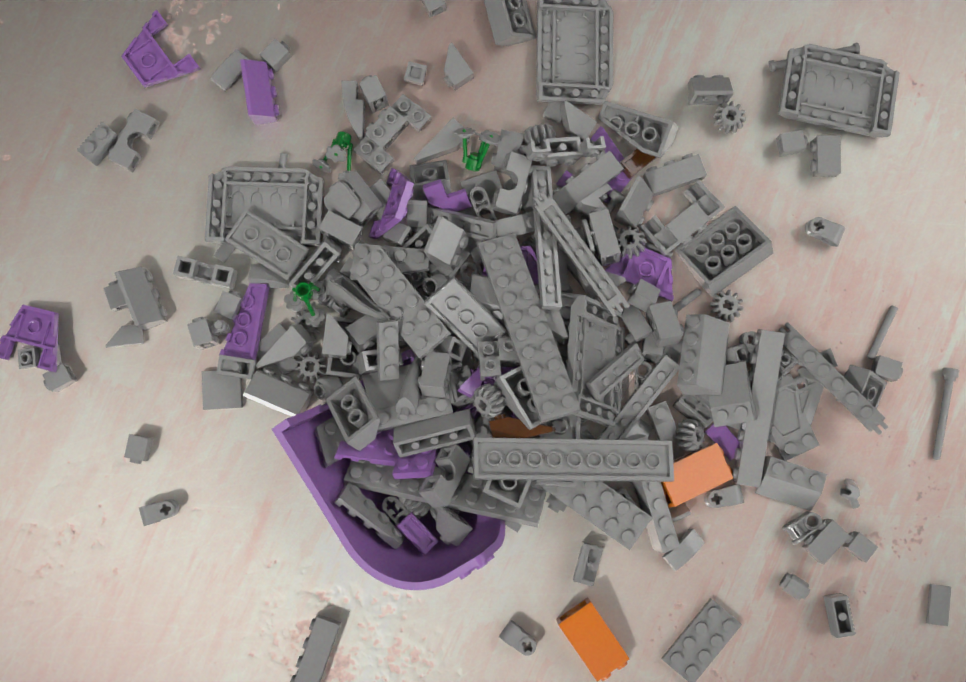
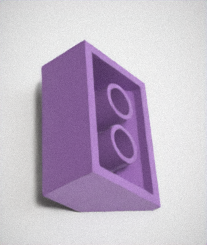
[240,59,280,125]

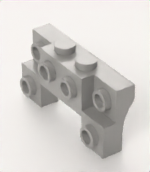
[353,94,432,175]
[519,136,606,167]
[639,180,725,257]
[477,335,558,381]

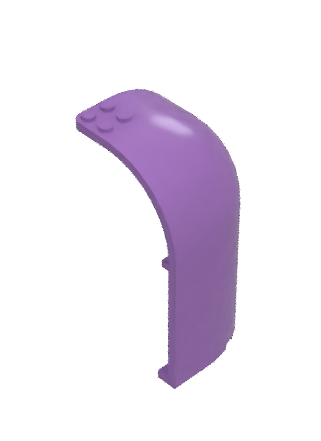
[272,349,506,590]

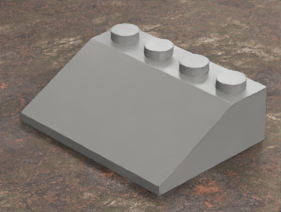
[675,206,773,297]
[362,365,453,432]

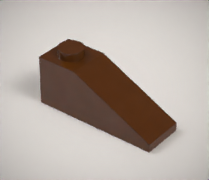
[489,414,556,438]

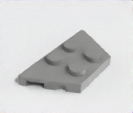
[315,417,346,468]

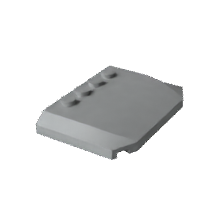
[536,0,613,105]
[778,44,900,138]
[205,166,324,247]
[566,295,625,427]

